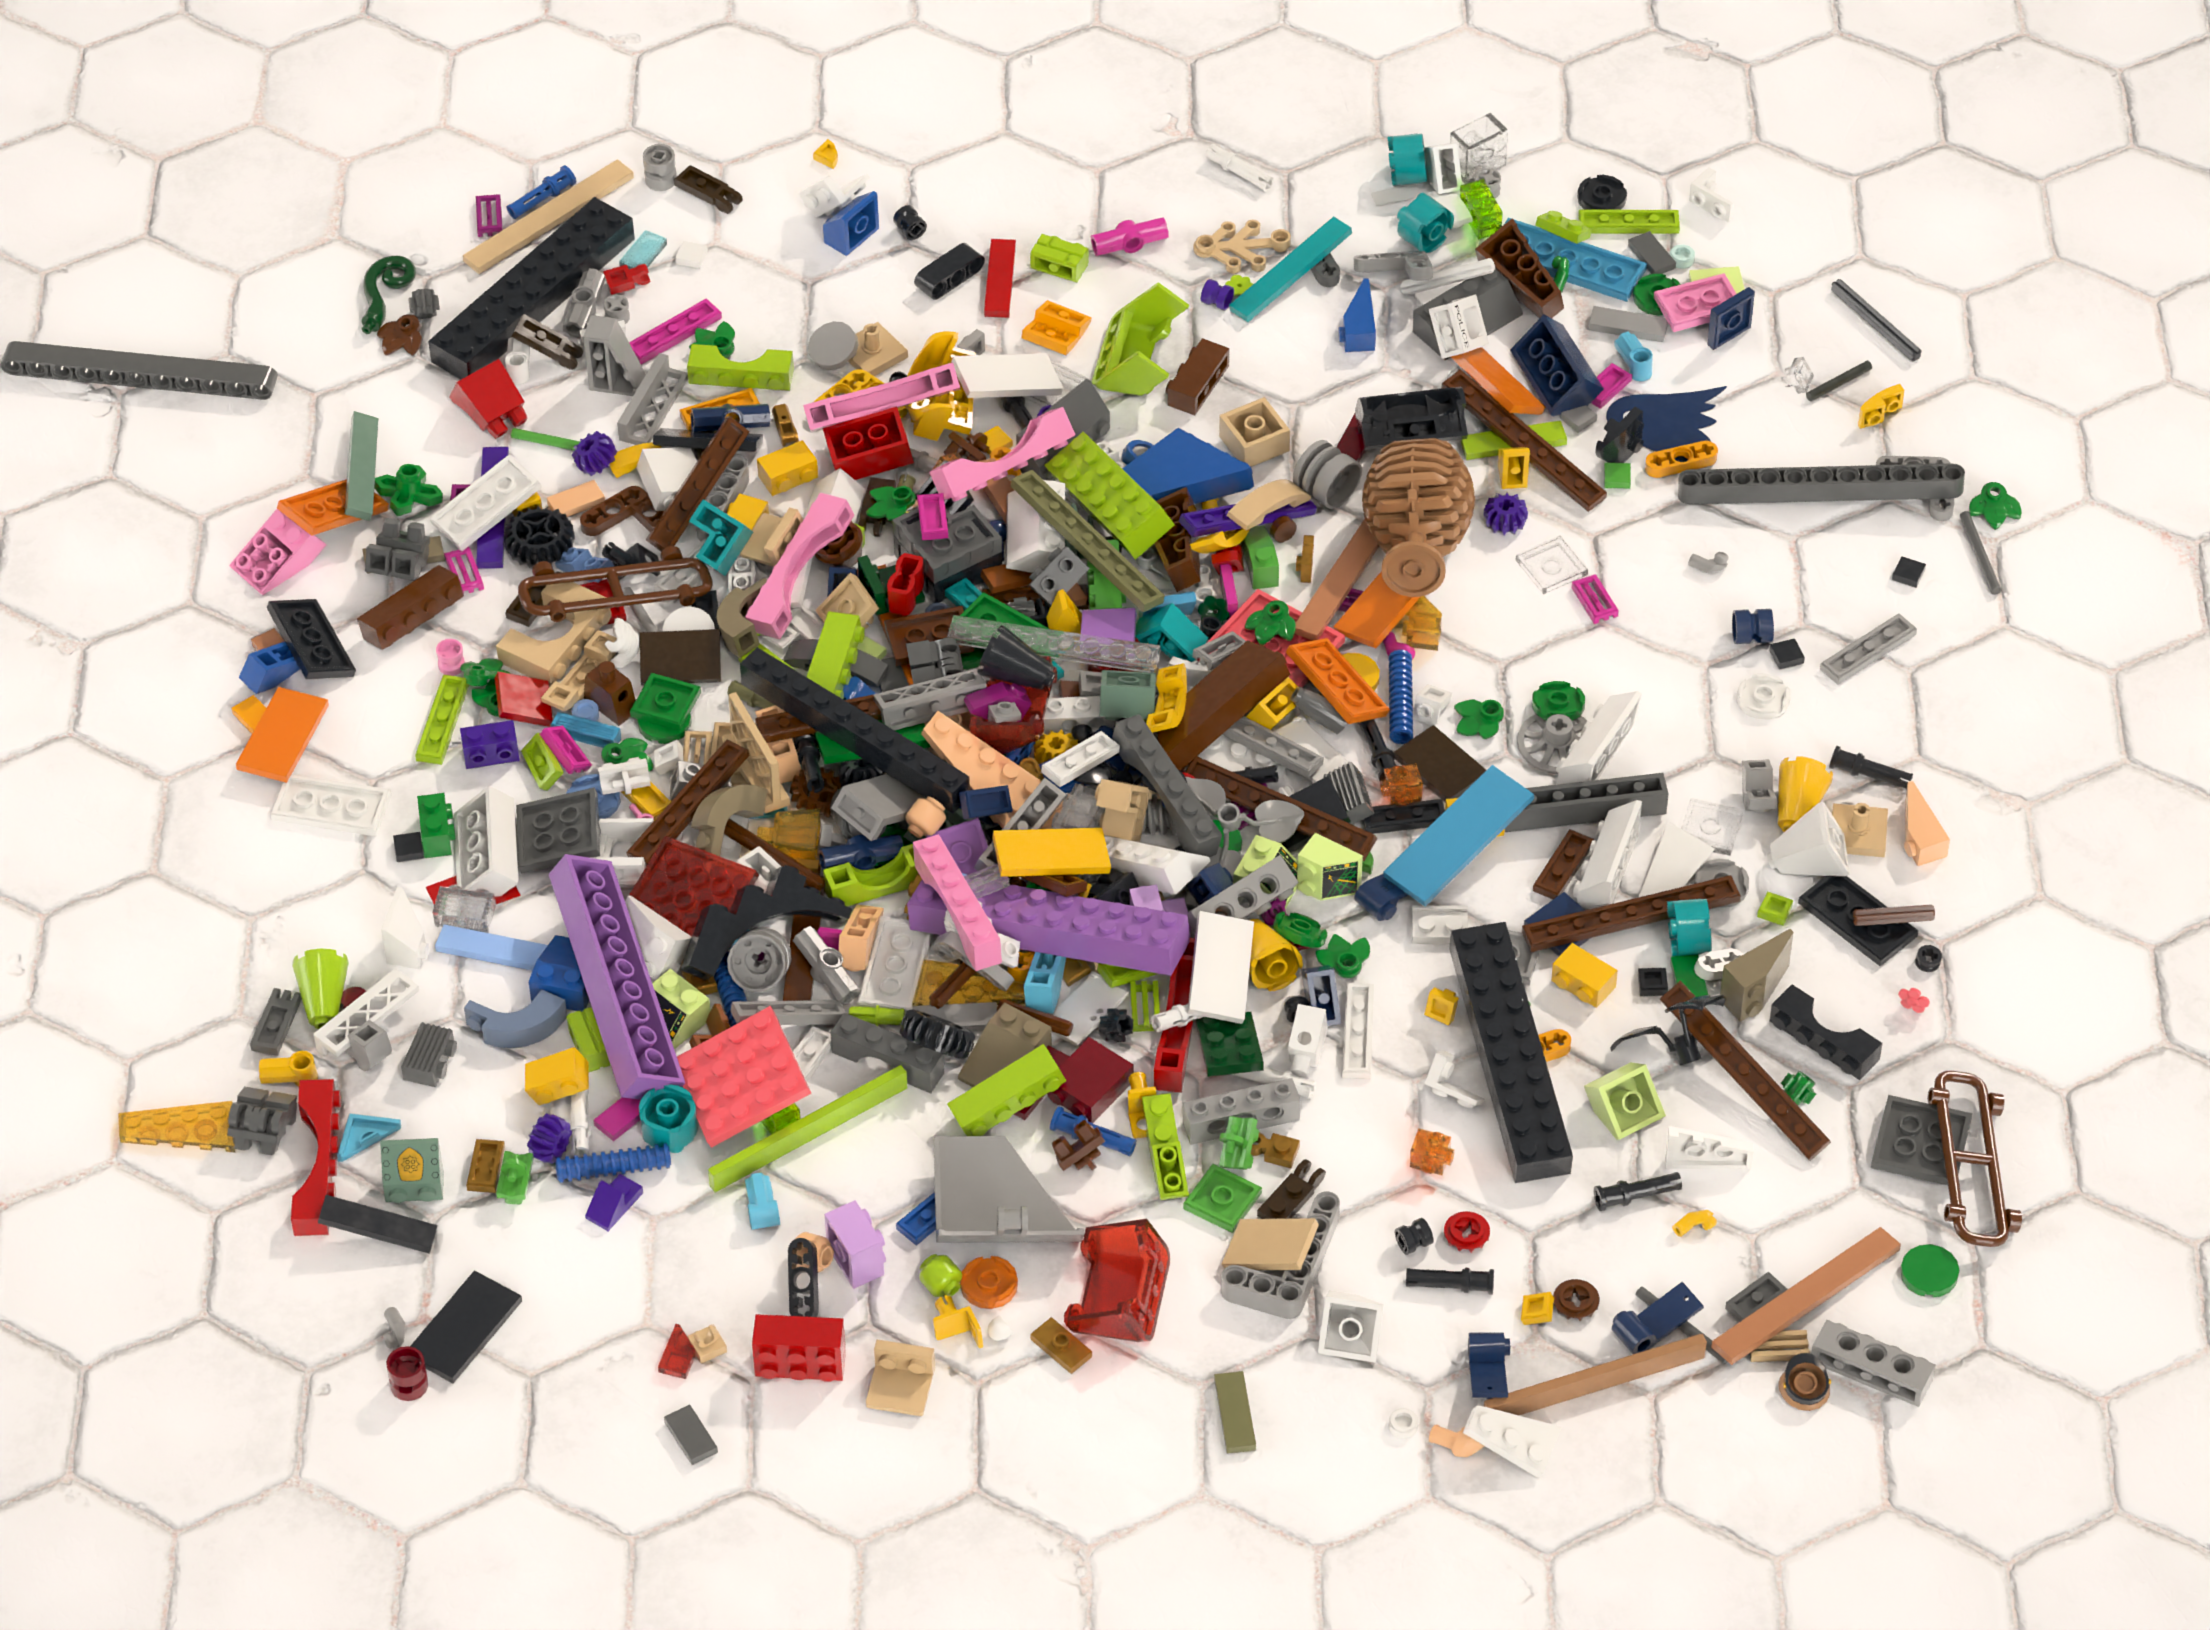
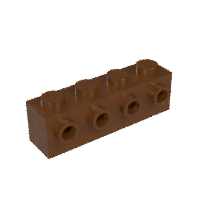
[357,565,464,650]

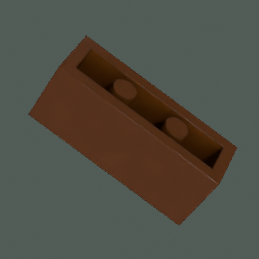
[1165,338,1230,416]

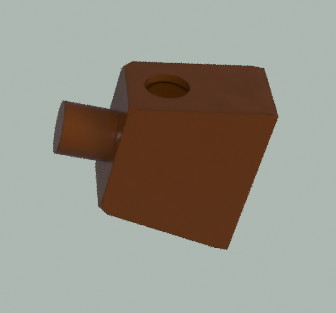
[584,661,636,726]

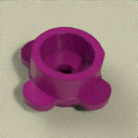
[1261,898,1288,926]

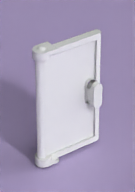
[1273,715,1350,783]
[1050,971,1129,1046]

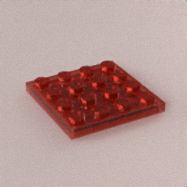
[629,836,759,937]

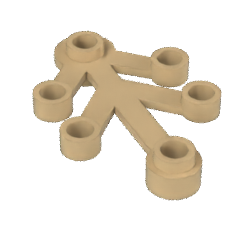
[1193,219,1291,274]

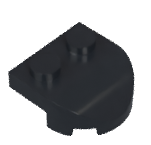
[1595,407,1644,463]

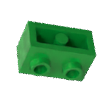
[417,793,456,858]

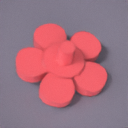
[1898,988,1930,1013]

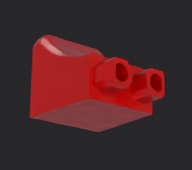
[449,359,528,439]

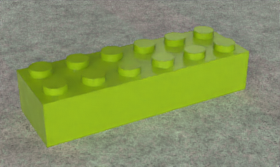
[1044,432,1175,560]

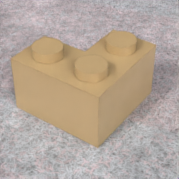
[1095,779,1150,842]

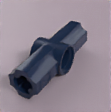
[690,404,771,432]
[818,834,903,871]

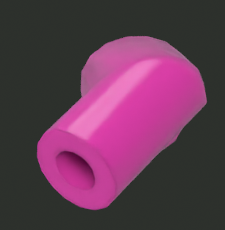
[1383,632,1415,660]

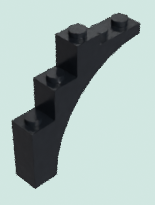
[680,865,852,981]

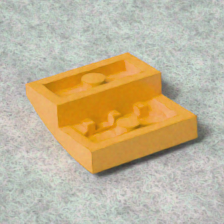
[1021,300,1092,355]

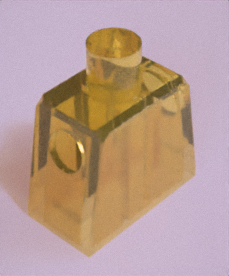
[757,809,821,860]

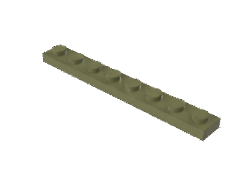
[1011,470,1165,612]

